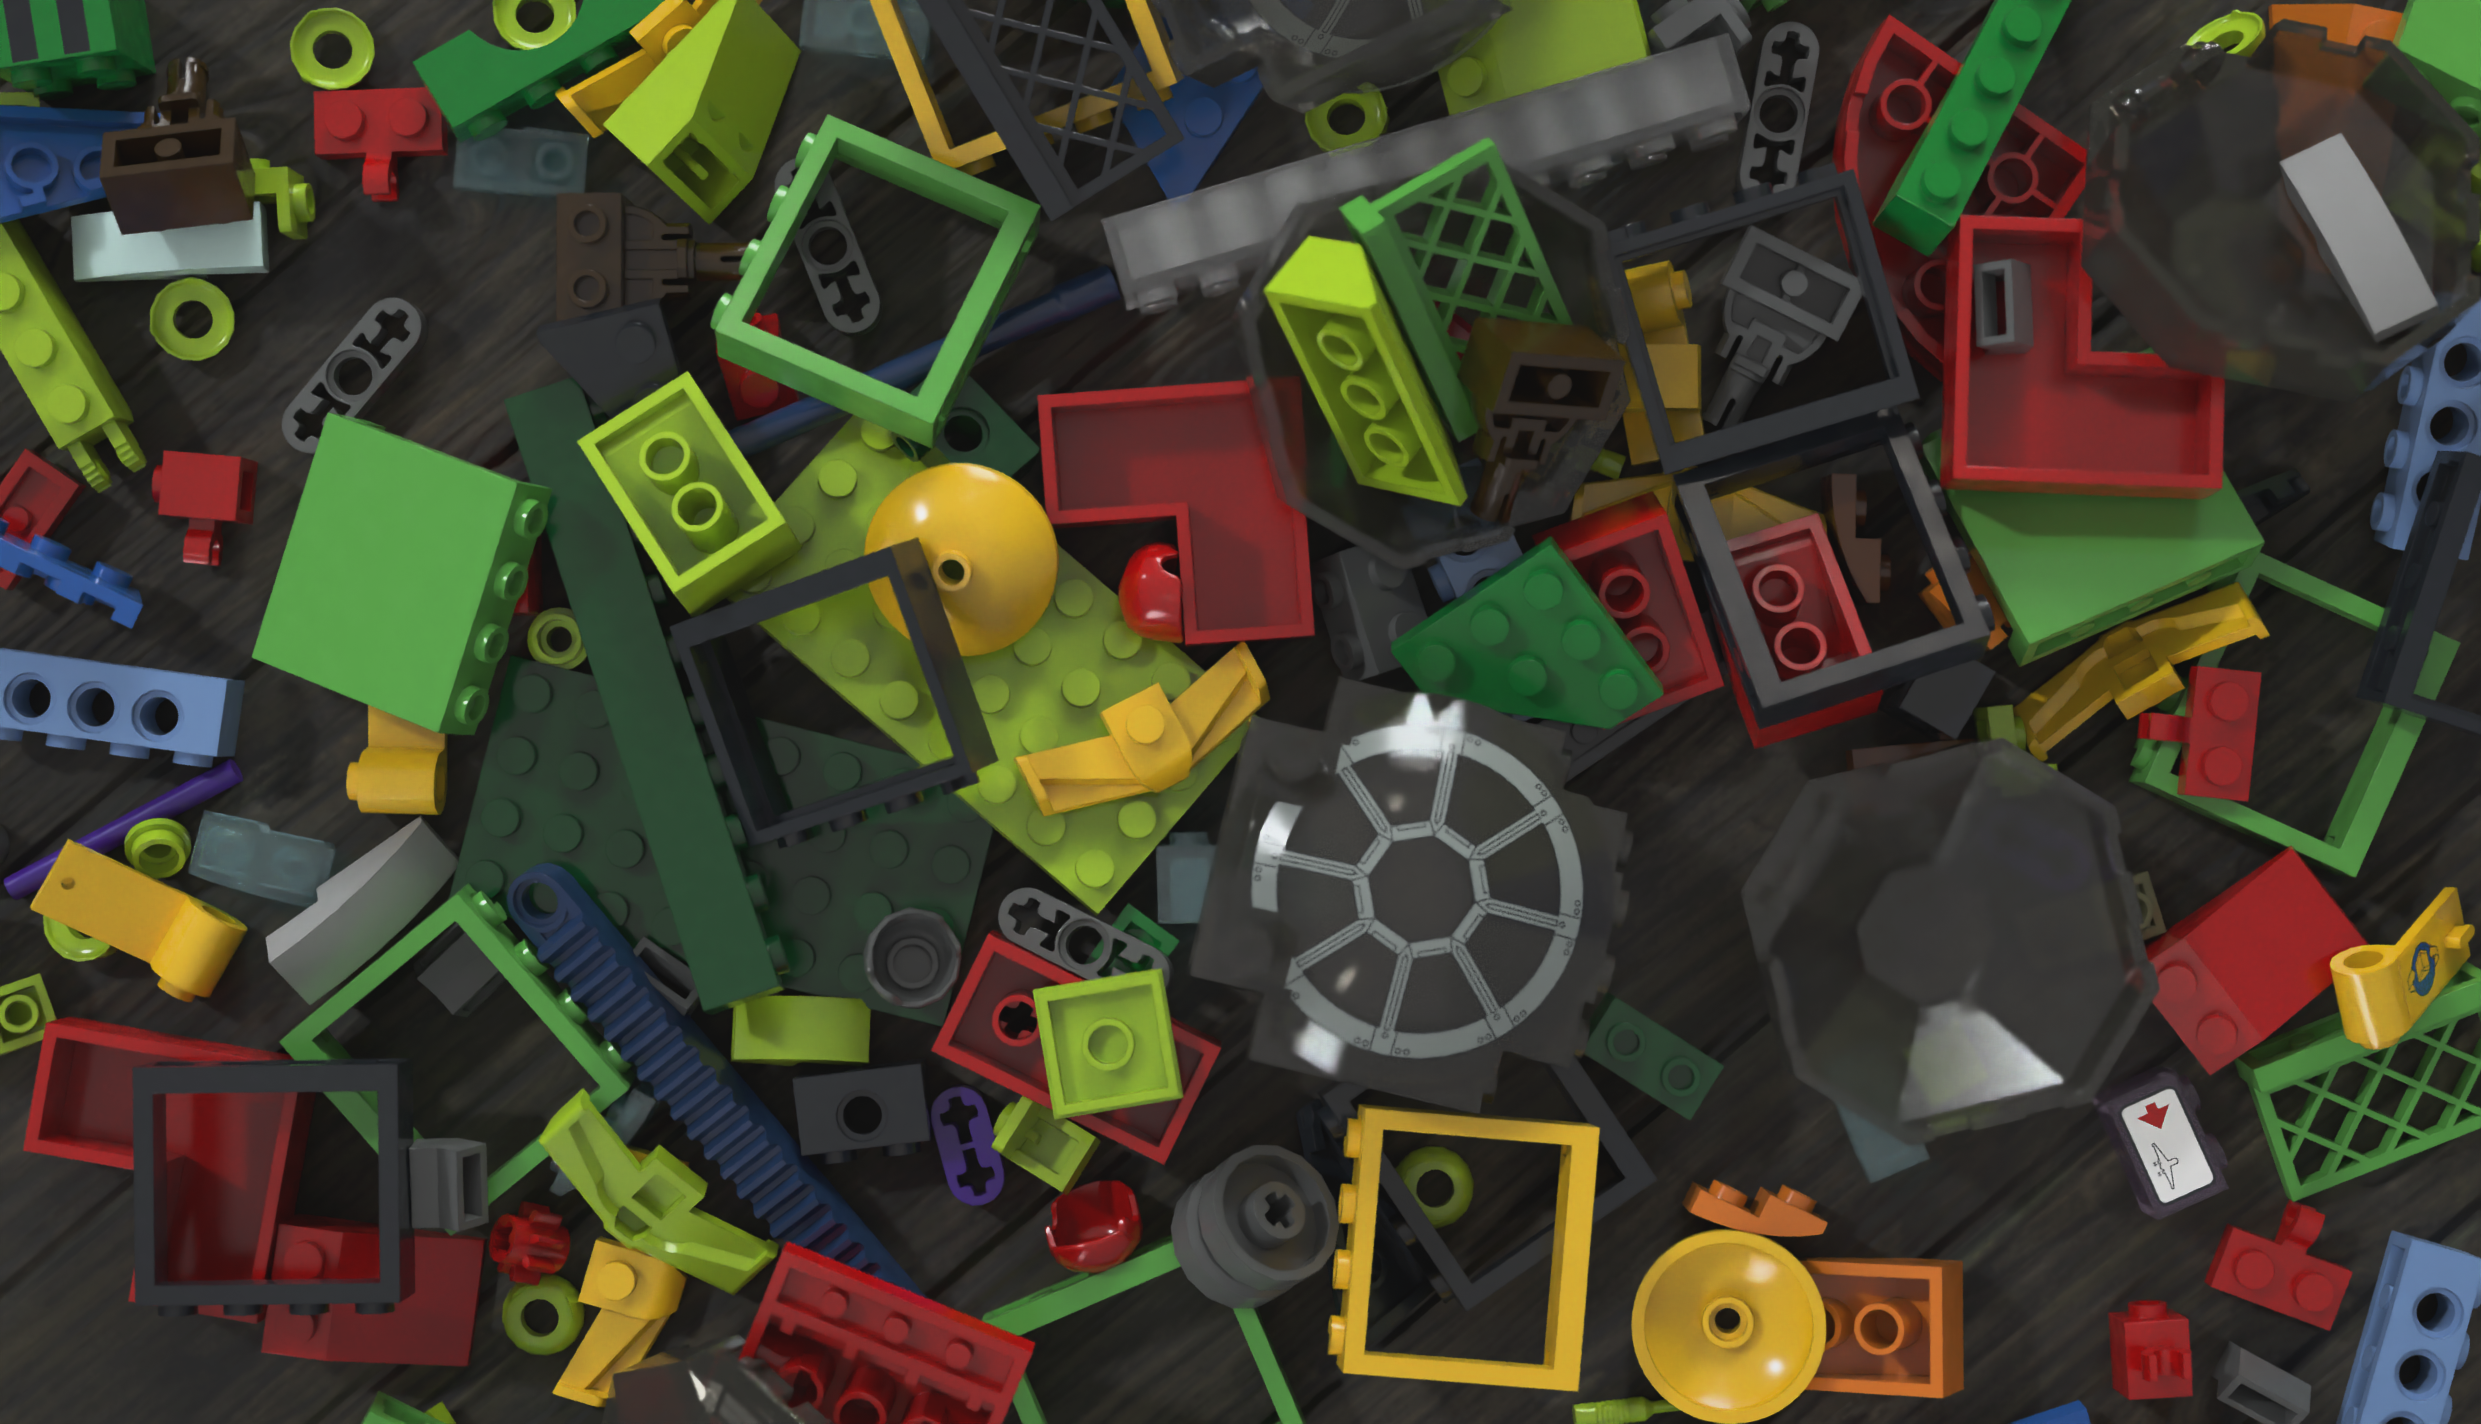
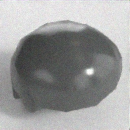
[863,907,962,1009]

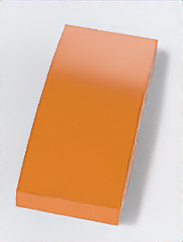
[1682,1179,1828,1237]

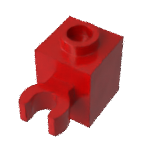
[152,450,258,566]
[2108,1300,2193,1400]

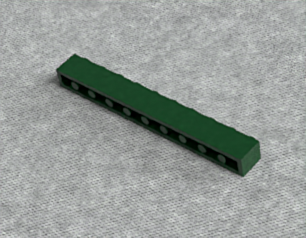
[504,378,791,1015]

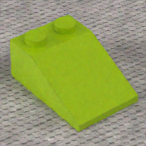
[1423,0,1653,120]
[577,371,803,618]

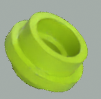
[527,607,587,670]
[124,818,191,879]

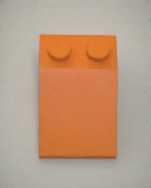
[1797,1257,1964,1398]

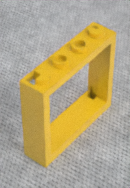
[870,0,1184,176]
[1328,1104,1600,1392]

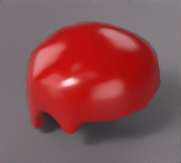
[1119,542,1185,643]
[1045,1180,1143,1273]

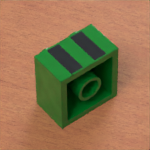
[0,0,156,100]

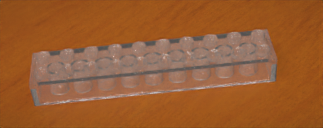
[1101,33,1751,316]

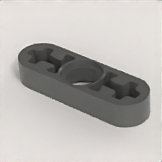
[1735,21,1819,193]
[774,158,883,336]
[282,298,428,455]
[998,888,1174,993]

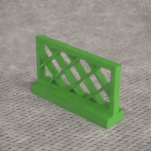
[1339,137,1573,442]
[2234,962,2481,1202]

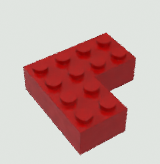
[1940,215,2225,499]
[1037,377,1315,647]
[23,1016,316,1324]

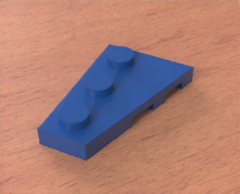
[0,105,160,223]
[0,517,143,629]

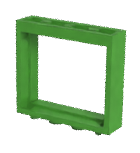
[710,114,1041,449]
[2128,552,2461,877]
[279,883,636,1236]
[982,1234,1307,1424]

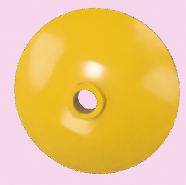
[864,463,1059,656]
[1631,1229,1827,1424]

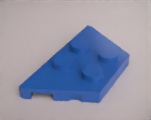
[1110,0,1315,215]

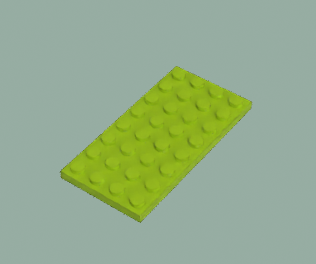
[726,415,1263,916]

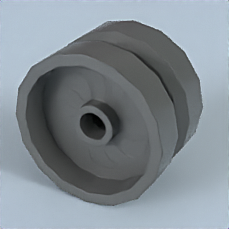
[1171,1145,1339,1308]

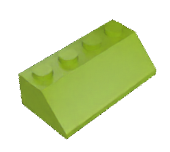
[1264,236,1468,506]

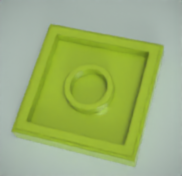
[1033,968,1184,1120]

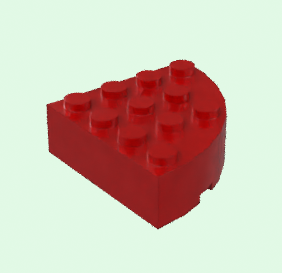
[1832,14,2103,382]

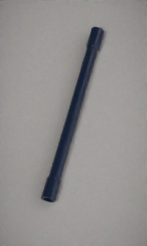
[727,264,1121,459]

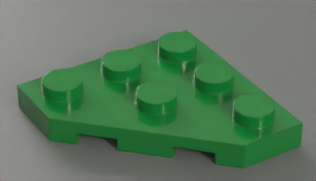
[1391,536,1664,729]

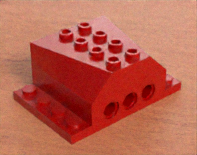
[712,1241,1035,1424]

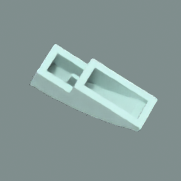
[71,201,269,282]

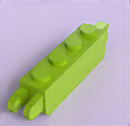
[0,219,147,493]

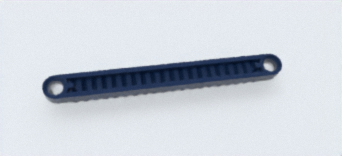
[507,863,927,1298]

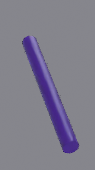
[4,759,243,901]

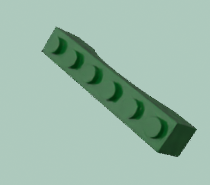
[1872,0,2072,257]

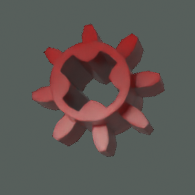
[489,1201,570,1286]

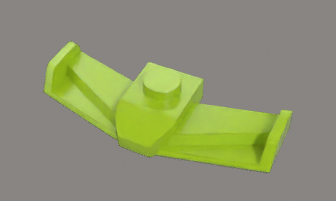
[538,1088,779,1295]

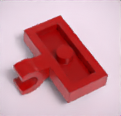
[313,87,448,202]
[0,448,86,590]
[2137,666,2262,802]
[2204,1200,2353,1331]

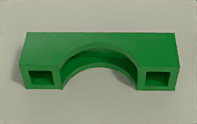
[413,0,665,143]

